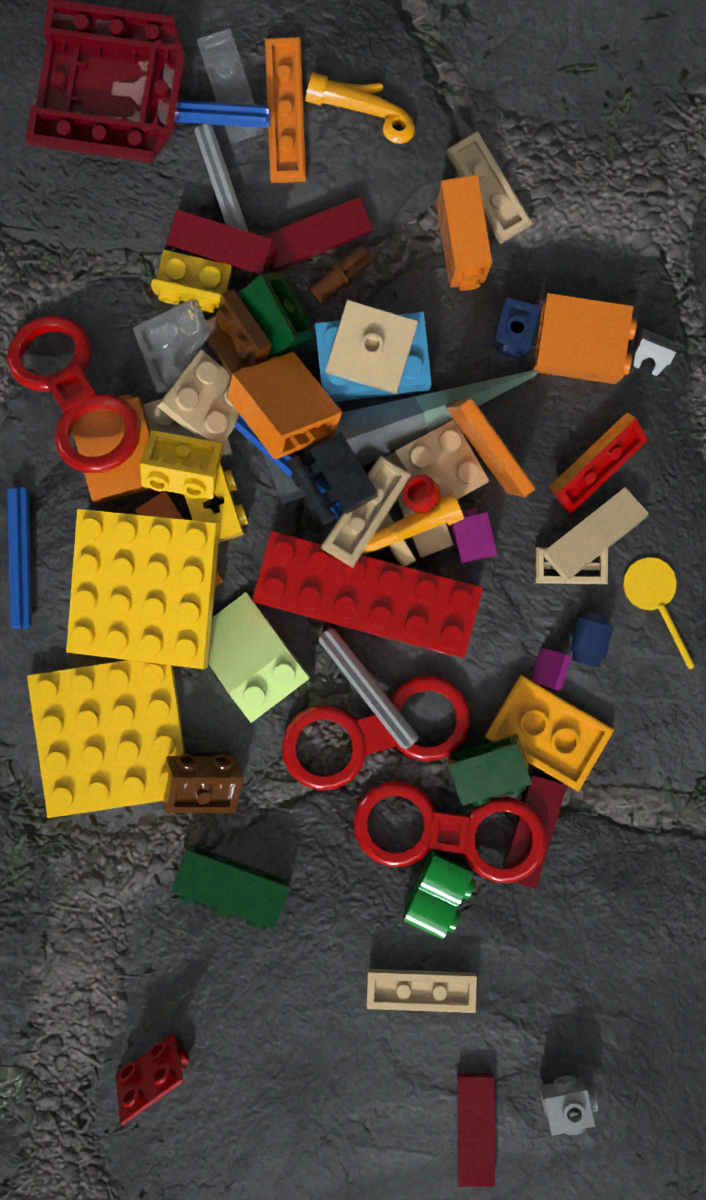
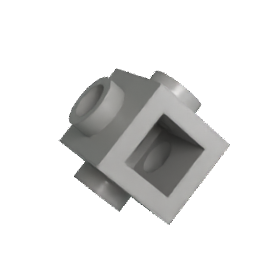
[539,1076,598,1136]

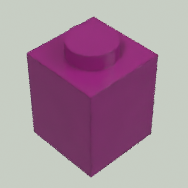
[450,508,497,565]

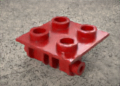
[115,1033,190,1126]

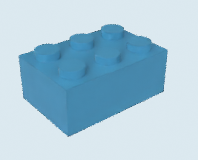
[315,312,432,402]

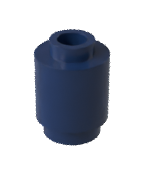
[570,612,614,667]

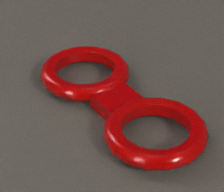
[7,316,141,473]
[282,676,471,791]
[353,781,547,883]

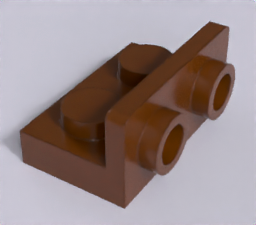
[199,289,271,378]
[162,754,244,813]

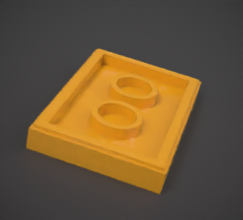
[484,675,614,792]

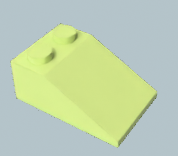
[208,592,311,723]

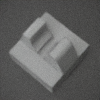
[634,329,676,375]

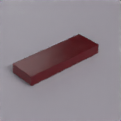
[263,197,373,272]
[166,209,276,275]
[503,774,567,889]
[457,1073,495,1187]

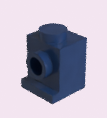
[491,297,541,358]

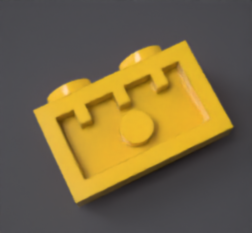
[151,250,234,313]
[140,430,223,499]

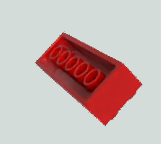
[252,531,483,659]

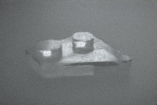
[133,299,210,393]

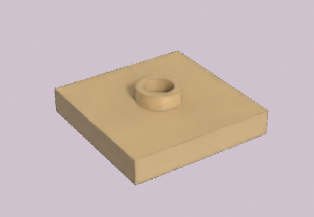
[326,300,418,394]

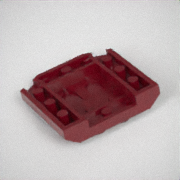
[25,0,187,163]

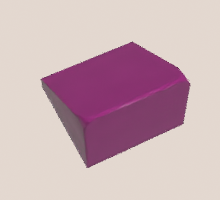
[530,648,572,691]

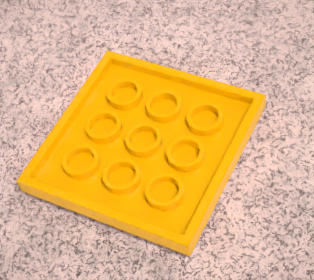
[66,509,220,669]
[27,660,186,818]

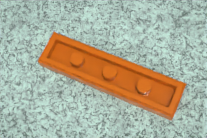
[265,37,306,183]

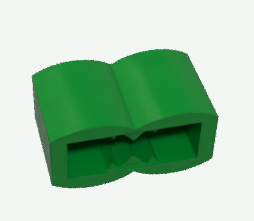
[402,850,476,939]

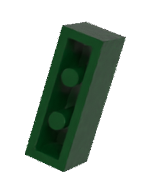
[171,844,291,930]

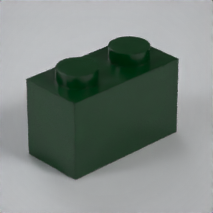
[237,272,316,360]
[448,734,532,806]

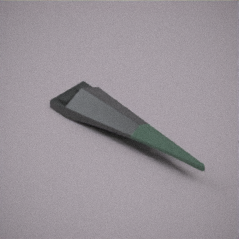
[262,370,538,506]

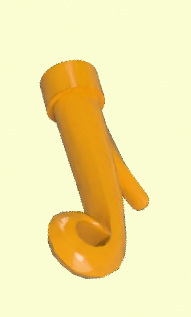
[305,72,415,144]
[362,492,464,554]

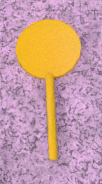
[623,557,694,669]

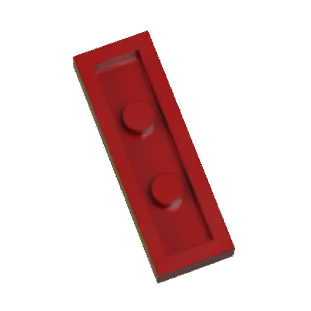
[549,413,648,514]

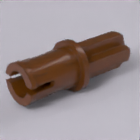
[307,245,374,306]

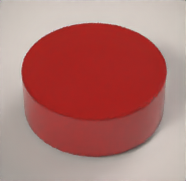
[402,474,440,513]

